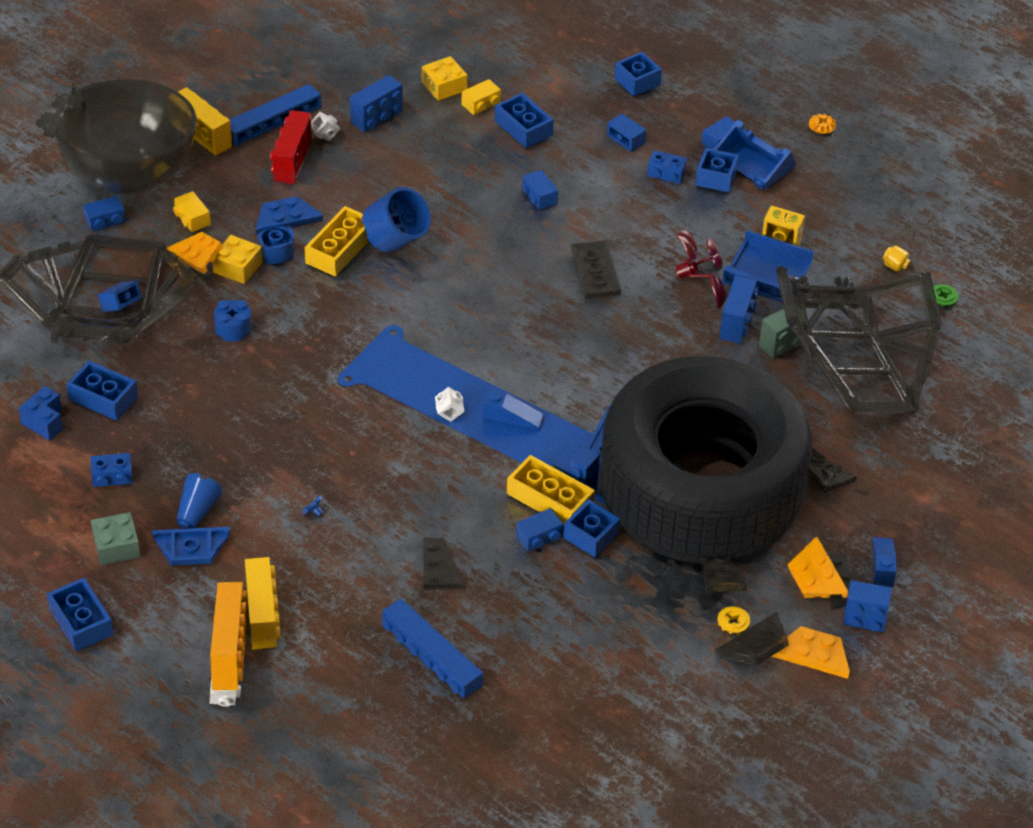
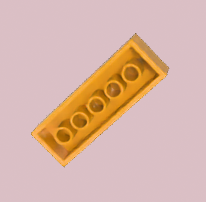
[210,582,248,690]

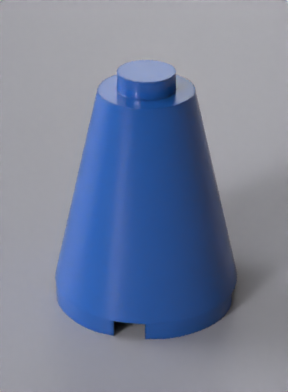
[176,473,223,529]

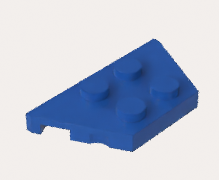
[256,196,323,235]
[152,527,230,566]

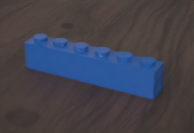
[229,84,321,146]
[382,598,483,699]

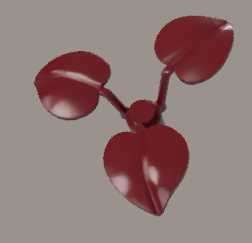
[676,230,726,308]

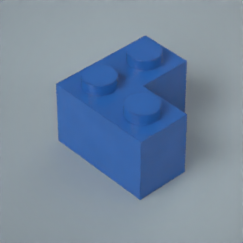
[18,386,63,441]
[553,446,600,488]

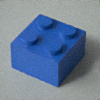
[614,52,662,96]
[695,148,739,193]
[563,499,620,557]
[843,580,892,632]

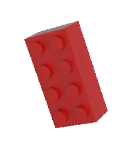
[270,110,312,184]

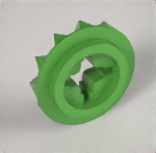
[929,284,958,307]

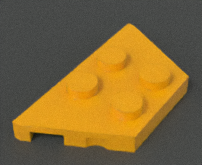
[166,232,223,274]
[788,537,848,598]
[771,626,850,679]

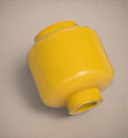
[882,246,911,272]

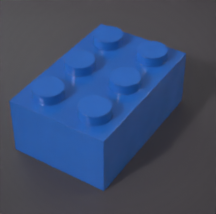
[350,75,403,133]
[495,93,554,148]
[719,276,759,344]
[67,360,138,421]
[47,578,114,652]

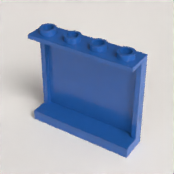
[722,230,814,305]

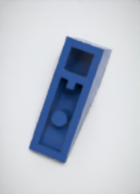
[483,390,543,430]
[872,537,897,587]

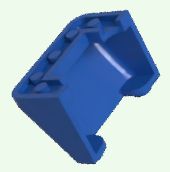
[714,119,796,189]

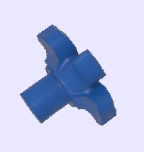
[302,495,323,517]

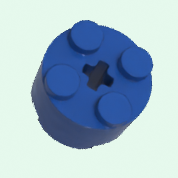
[258,223,295,265]
[214,300,252,342]

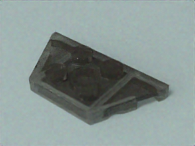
[715,612,789,665]

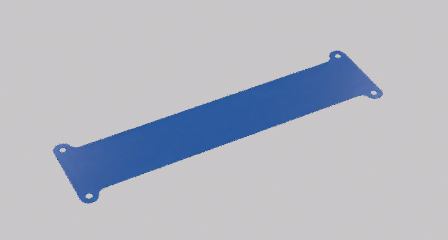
[338,325,606,505]

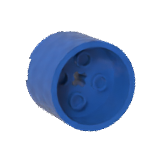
[362,187,431,252]

